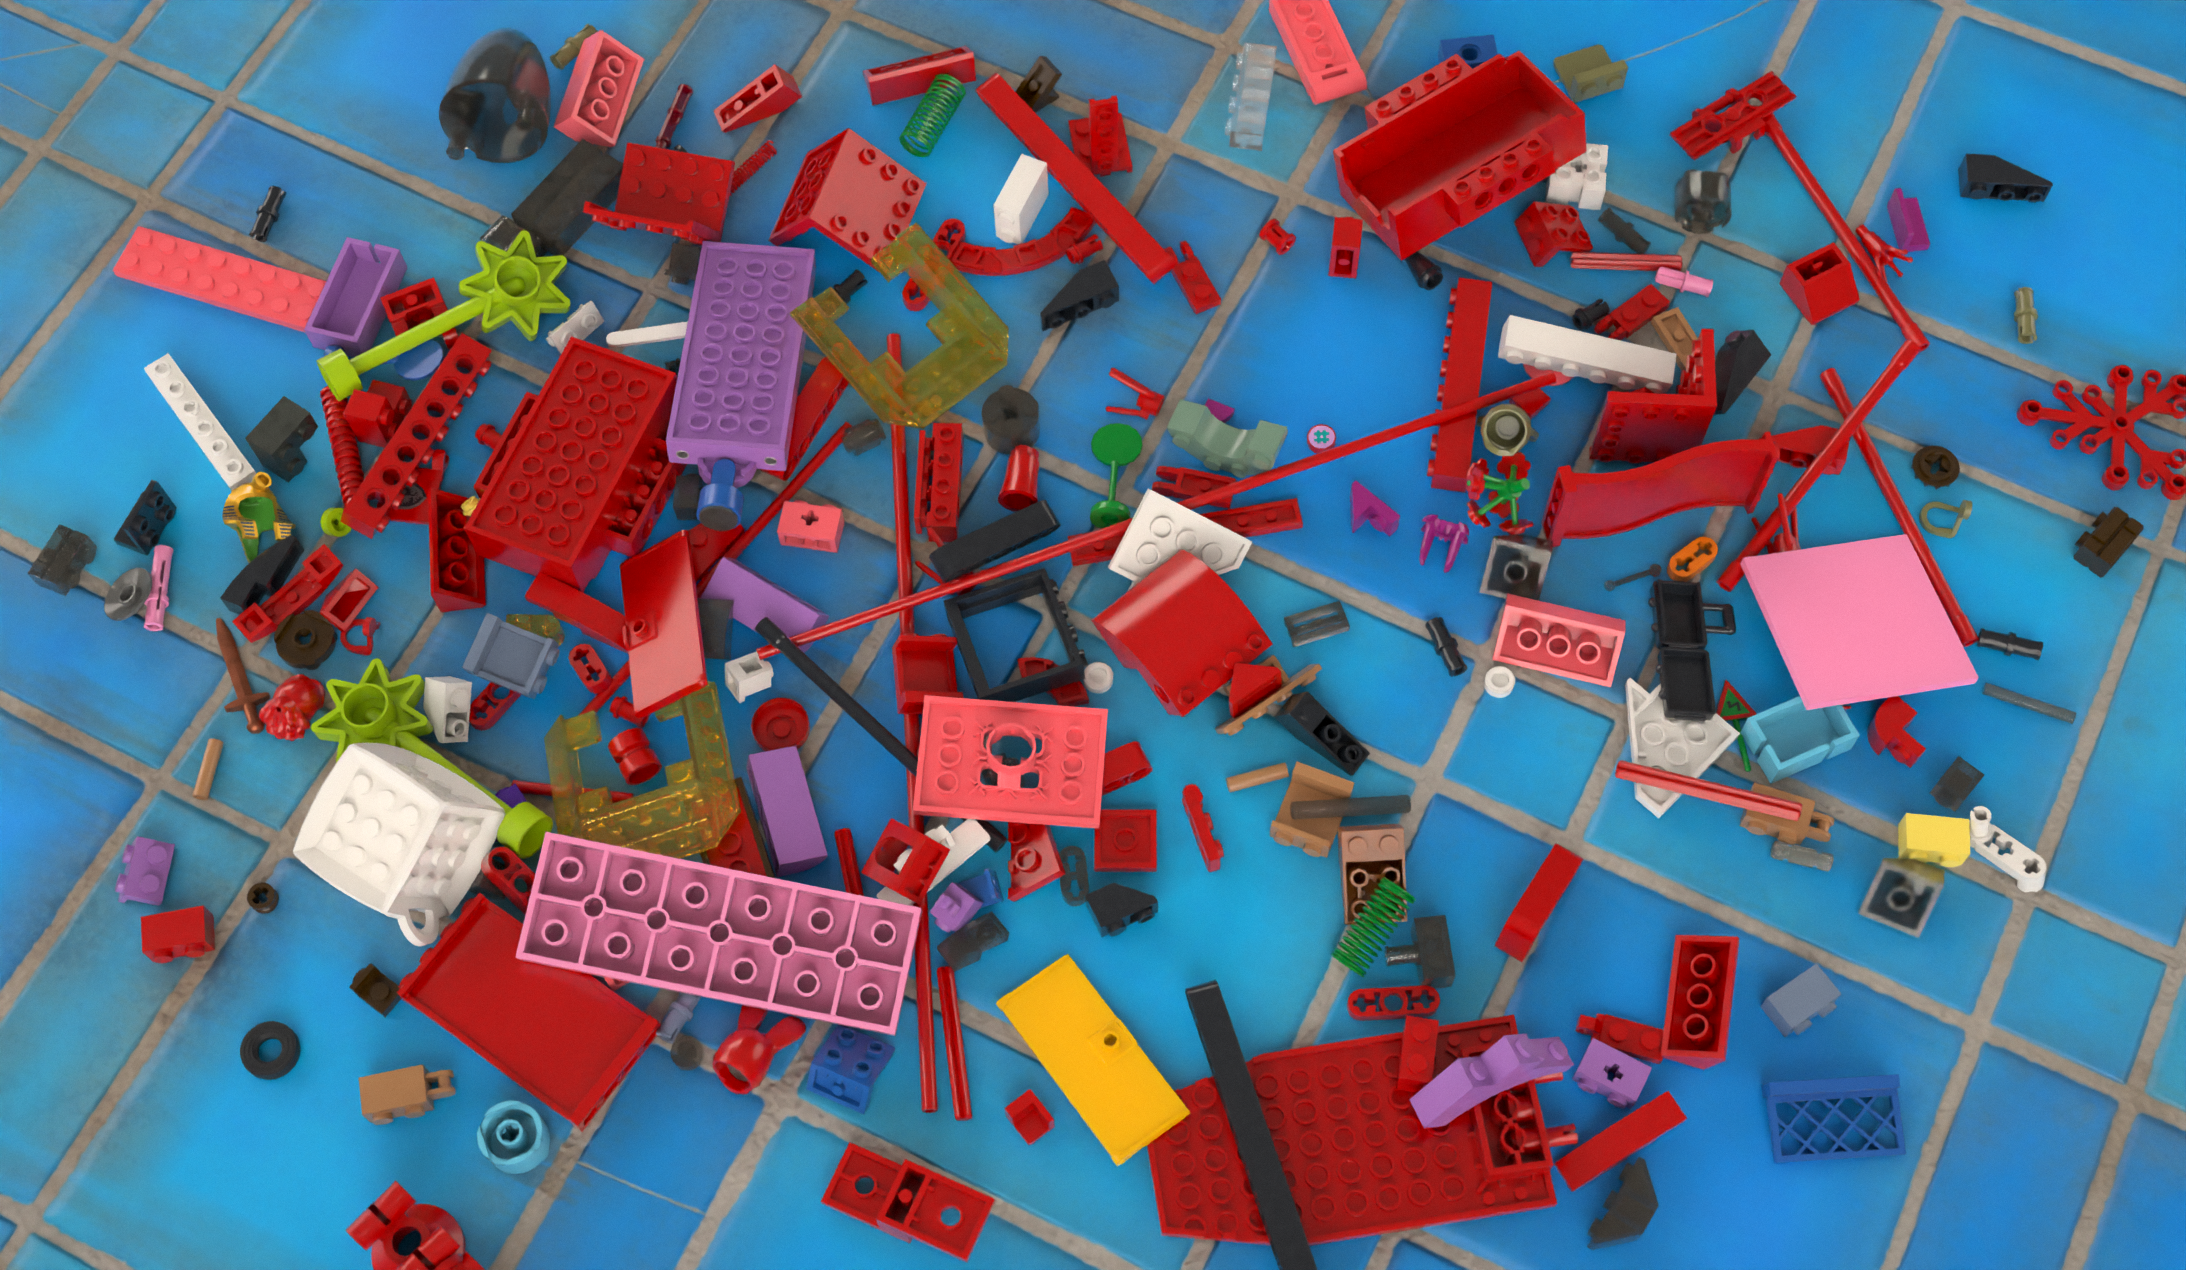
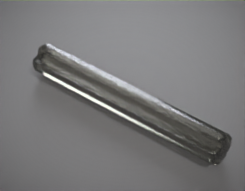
[1290,795,1411,820]

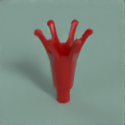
[1855,225,1913,282]

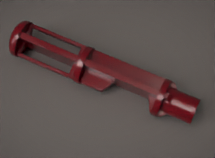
[655,84,693,149]

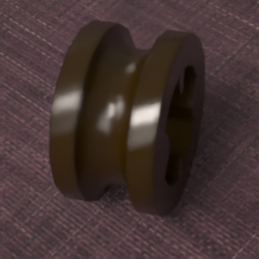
[247,882,279,914]

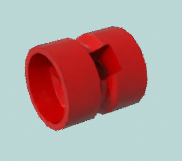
[608,728,662,785]

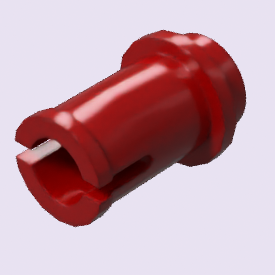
[1066,234,1103,264]
[475,424,502,450]
[609,696,650,728]

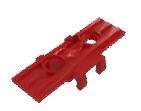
[1670,71,1797,161]

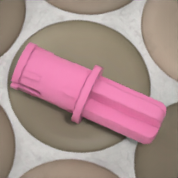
[1655,267,1713,297]

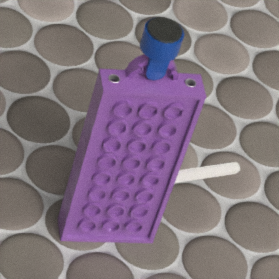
[606,241,816,531]

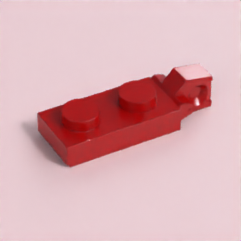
[1575,1013,1664,1064]

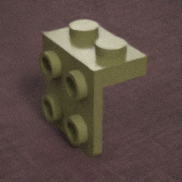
[1553,44,1628,103]

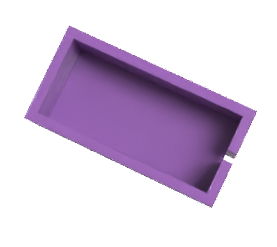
[304,237,408,357]

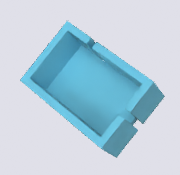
[1740,696,1860,784]

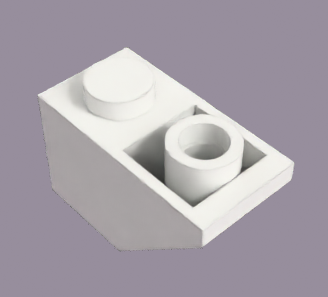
[423,676,472,743]

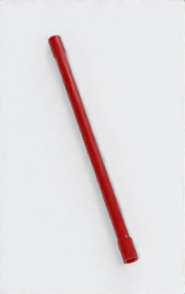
[1762,113,1930,353]
[1716,339,1921,592]
[1819,368,1979,647]

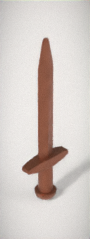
[216,618,270,734]

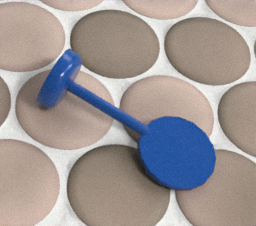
[324,339,444,381]

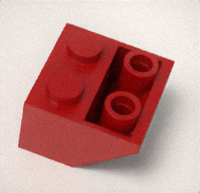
[1779,242,1860,326]

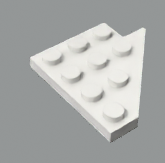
[1108,488,1252,591]
[1625,678,1740,819]

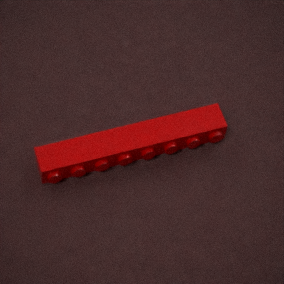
[1427,277,1493,493]

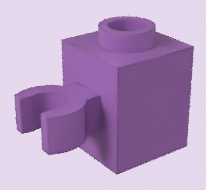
[930,882,983,933]

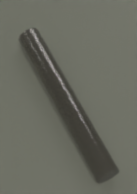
[1982,683,2076,724]

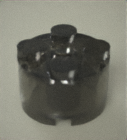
[1674,169,1732,234]
[982,385,1040,454]

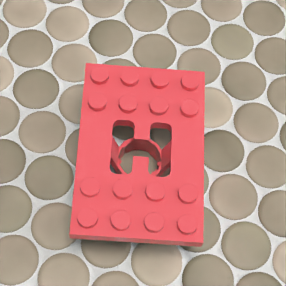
[913,695,1108,829]

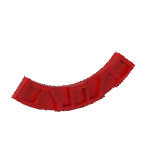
[949,207,1096,276]

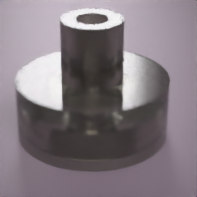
[670,1036,704,1070]

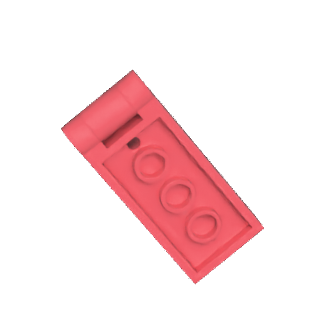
[1269,0,1367,105]

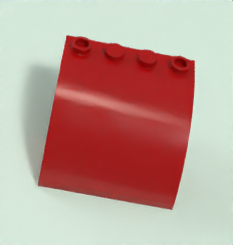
[1091,549,1273,717]

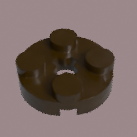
[274,610,338,670]

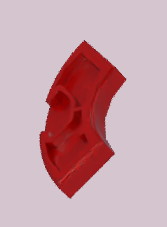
[1017,657,1089,707]

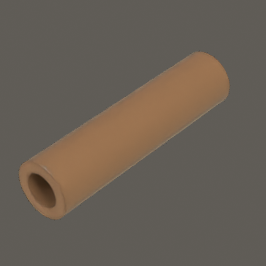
[192,739,224,800]
[1226,762,1289,793]

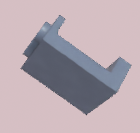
[462,613,560,699]

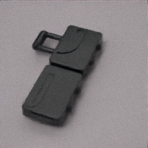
[1648,579,1736,721]

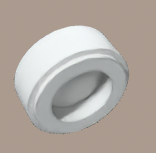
[1083,662,1113,694]
[1484,666,1515,698]

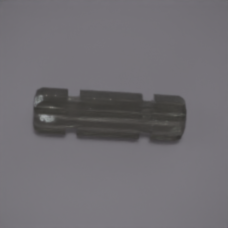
[1771,841,1834,871]

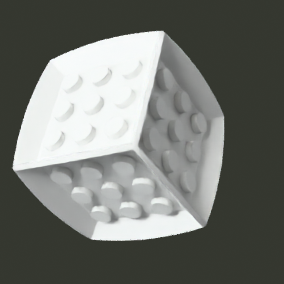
[293,743,505,947]

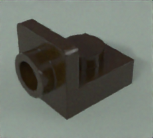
[350,963,401,1017]

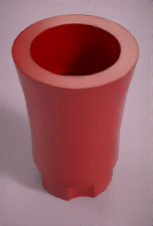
[998,445,1039,512]

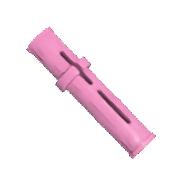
[143,545,174,632]

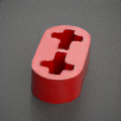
[568,644,612,694]

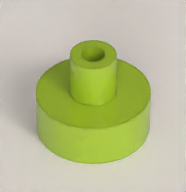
[320,507,352,537]

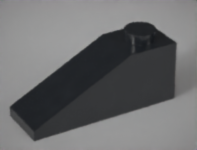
[1714,330,1771,415]

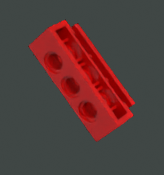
[914,423,964,542]

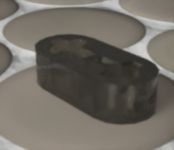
[1059,846,1089,906]

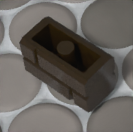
[2073,507,2144,578]

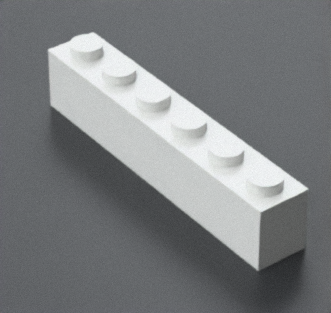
[1498,315,1677,394]

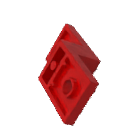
[821,1142,995,1263]

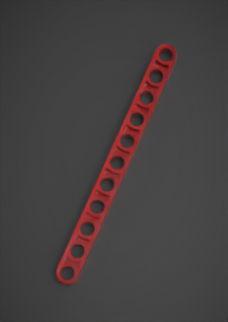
[975,72,1176,284]

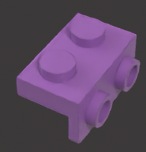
[115,836,175,906]

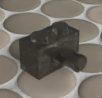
[1384,915,1456,989]

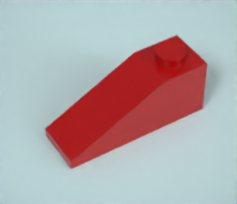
[713,64,802,133]

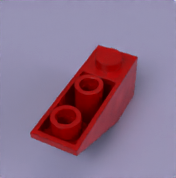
[1759,425,1850,475]

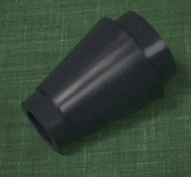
[1405,251,1443,290]

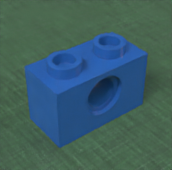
[1437,35,1498,69]

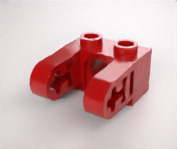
[380,277,459,350]

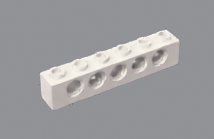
[143,353,256,491]

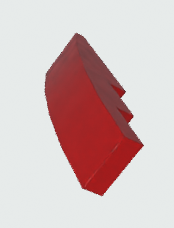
[524,572,628,654]
[1554,1091,1687,1192]

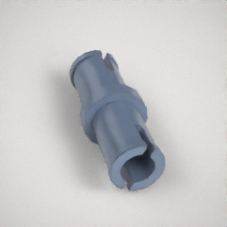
[656,993,701,1044]

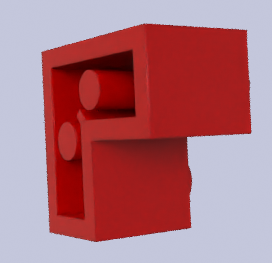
[343,380,412,448]

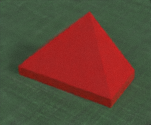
[320,568,379,632]
[1229,663,1282,719]

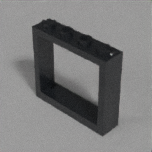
[943,568,1088,702]

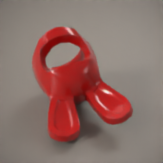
[712,1005,806,1094]

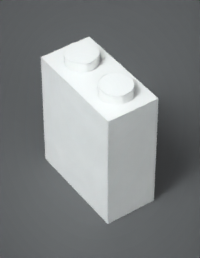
[993,154,1049,244]

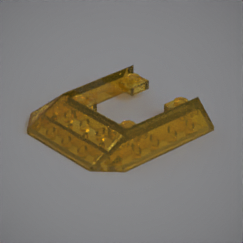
[790,222,1009,429]
[544,681,741,859]

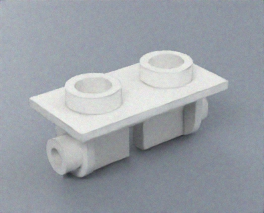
[546,301,604,354]

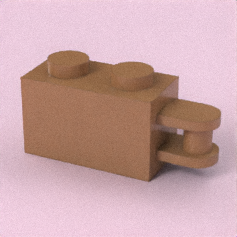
[1739,782,1835,845]
[359,1064,456,1125]

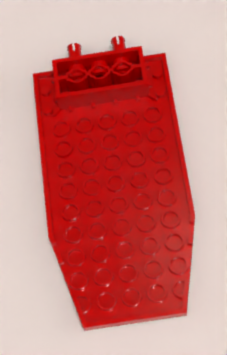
[1147,1015,1578,1246]

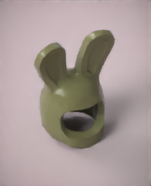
[1477,404,1539,456]

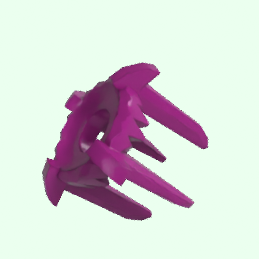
[1419,514,1469,573]

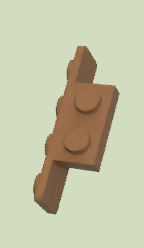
[1215,655,1322,736]

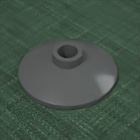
[104,568,152,621]

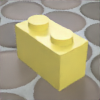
[1898,813,1970,867]

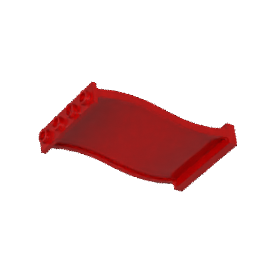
[1541,431,1780,548]
[397,892,661,1132]

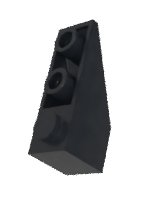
[1958,154,2053,202]
[1040,260,1119,331]
[1274,691,1370,776]

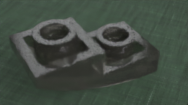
[937,911,1010,972]

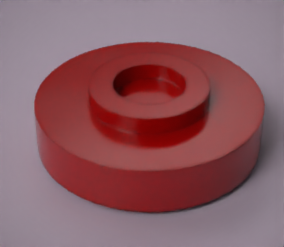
[751,698,810,751]

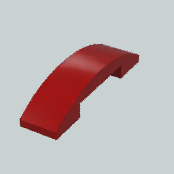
[232,544,343,643]

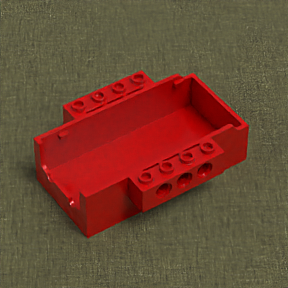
[1333,50,1587,261]
[464,336,687,592]

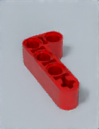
[1494,843,1584,962]

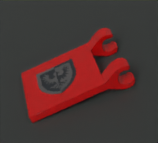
[377,449,449,525]

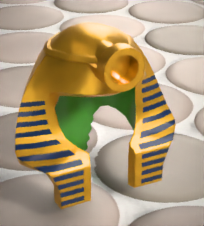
[222,472,296,563]

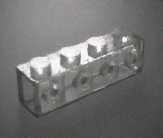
[1225,42,1277,151]

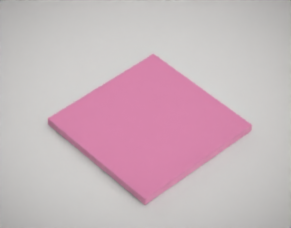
[1740,534,1979,710]

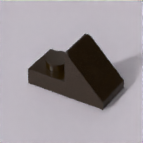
[1015,56,1062,113]

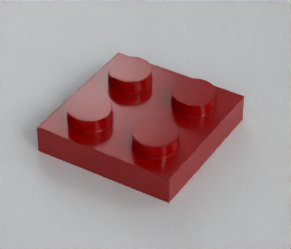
[1094,809,1157,872]

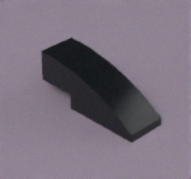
[220,535,304,615]

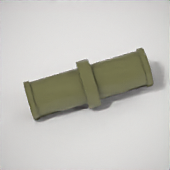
[550,24,598,70]
[2014,287,2038,344]

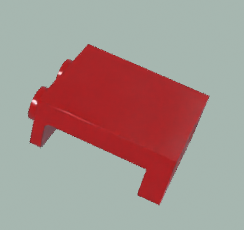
[892,633,964,714]

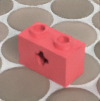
[777,500,845,553]

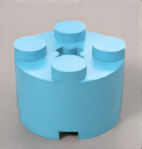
[477,1100,550,1174]

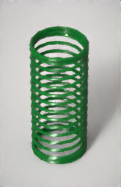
[899,74,966,157]
[1331,877,1416,977]

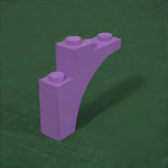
[1409,1034,1574,1128]

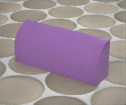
[701,557,829,653]
[746,746,828,877]

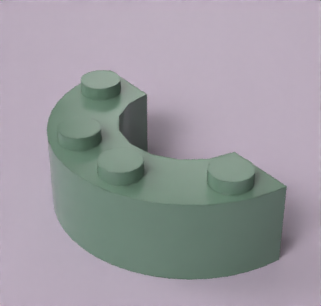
[1167,399,1288,478]

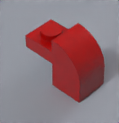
[1867,696,1926,768]

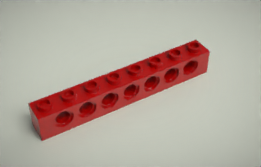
[340,333,492,539]

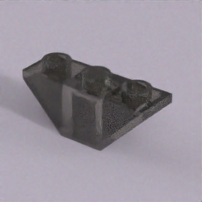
[1587,1157,1659,1250]

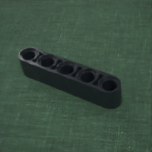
[929,500,1061,583]

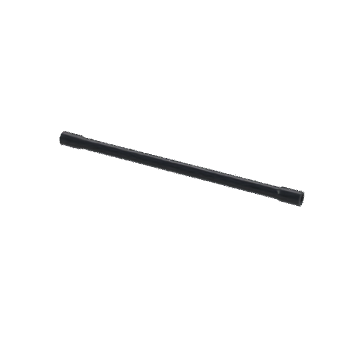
[755,617,1008,853]

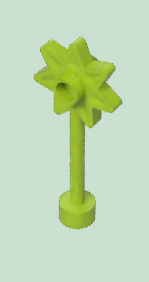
[316,230,571,401]
[311,658,553,859]

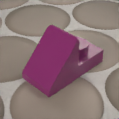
[1350,480,1400,536]

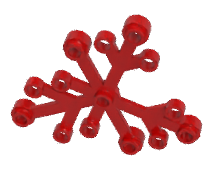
[2017,365,2186,500]

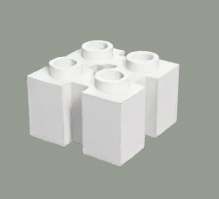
[1545,143,1608,210]

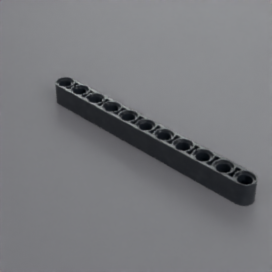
[1185,979,1317,1270]

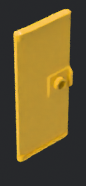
[996,954,1190,1166]

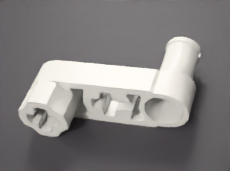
[1969,806,2047,892]

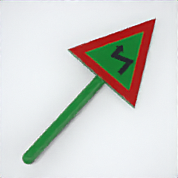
[1716,680,1757,772]

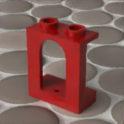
[861,818,950,905]

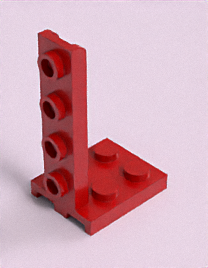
[1068,95,1132,177]

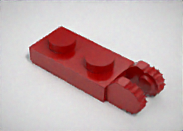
[1164,240,1221,314]
[1594,284,1670,341]
[1151,465,1237,509]
[1182,784,1224,872]

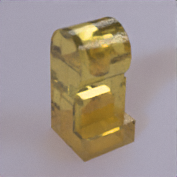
[506,614,565,646]

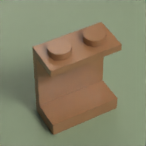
[1269,762,1355,858]

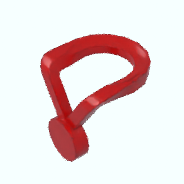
[340,617,380,656]

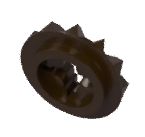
[1911,446,1960,490]

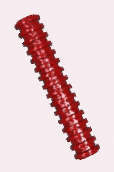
[320,386,370,509]

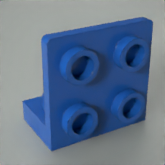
[806,1024,895,1114]

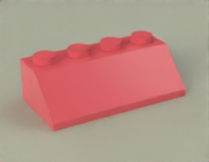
[553,30,644,147]
[1492,594,1626,687]

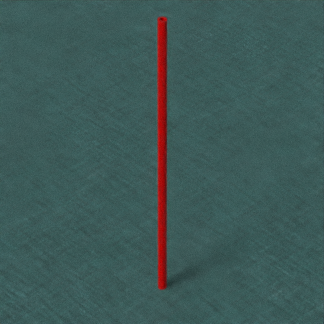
[577,422,854,725]

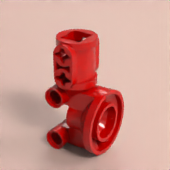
[345,1180,485,1270]

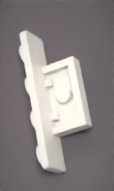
[877,819,991,906]

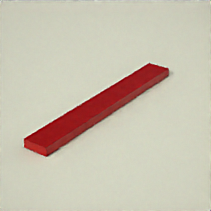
[1068,498,1303,566]

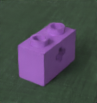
[1572,1038,1652,1109]

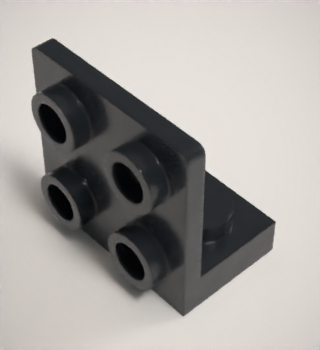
[113,480,177,556]

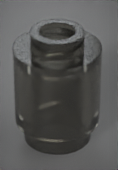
[841,418,886,456]

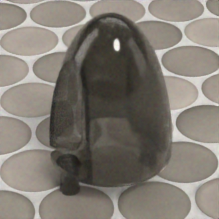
[439,28,551,163]

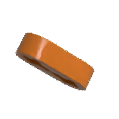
[1667,537,1718,582]

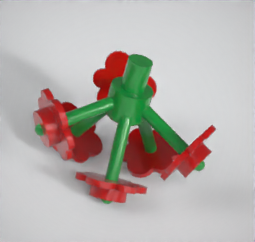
[1466,452,1533,535]

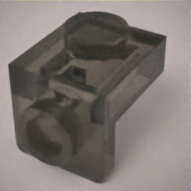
[664,243,701,285]

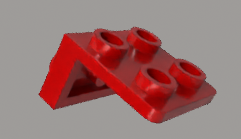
[1514,202,1593,267]

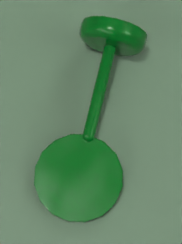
[1090,423,1143,529]

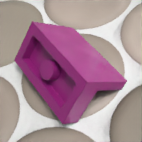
[1887,188,1930,252]

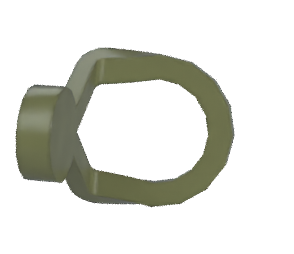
[1919,500,1972,538]

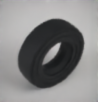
[240,1021,300,1080]

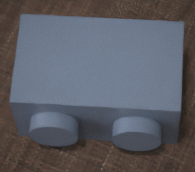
[1760,963,1841,1037]

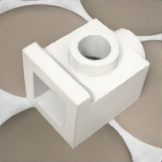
[725,651,774,703]

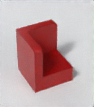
[1004,1089,1055,1145]

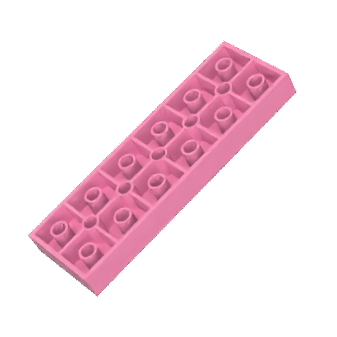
[515,832,922,1036]

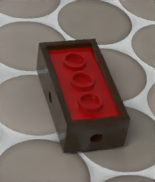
[682,777,775,878]

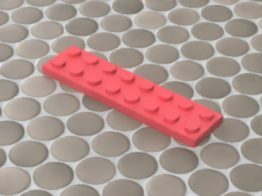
[113,226,326,332]

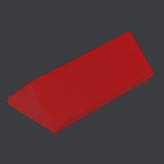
[862,46,976,106]
[428,488,486,613]
[1661,935,1740,1070]

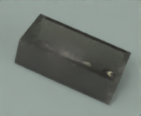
[511,139,623,256]

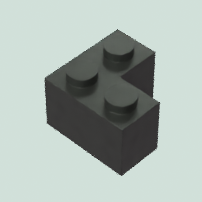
[245,396,318,483]

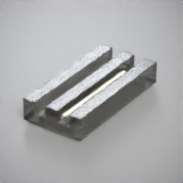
[1283,601,1350,647]

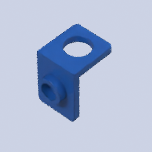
[958,868,1004,909]

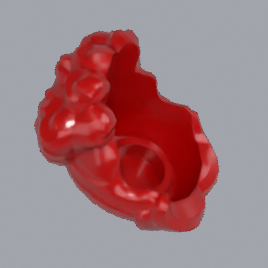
[259,674,325,741]

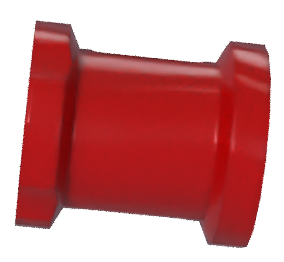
[1259,219,1296,255]

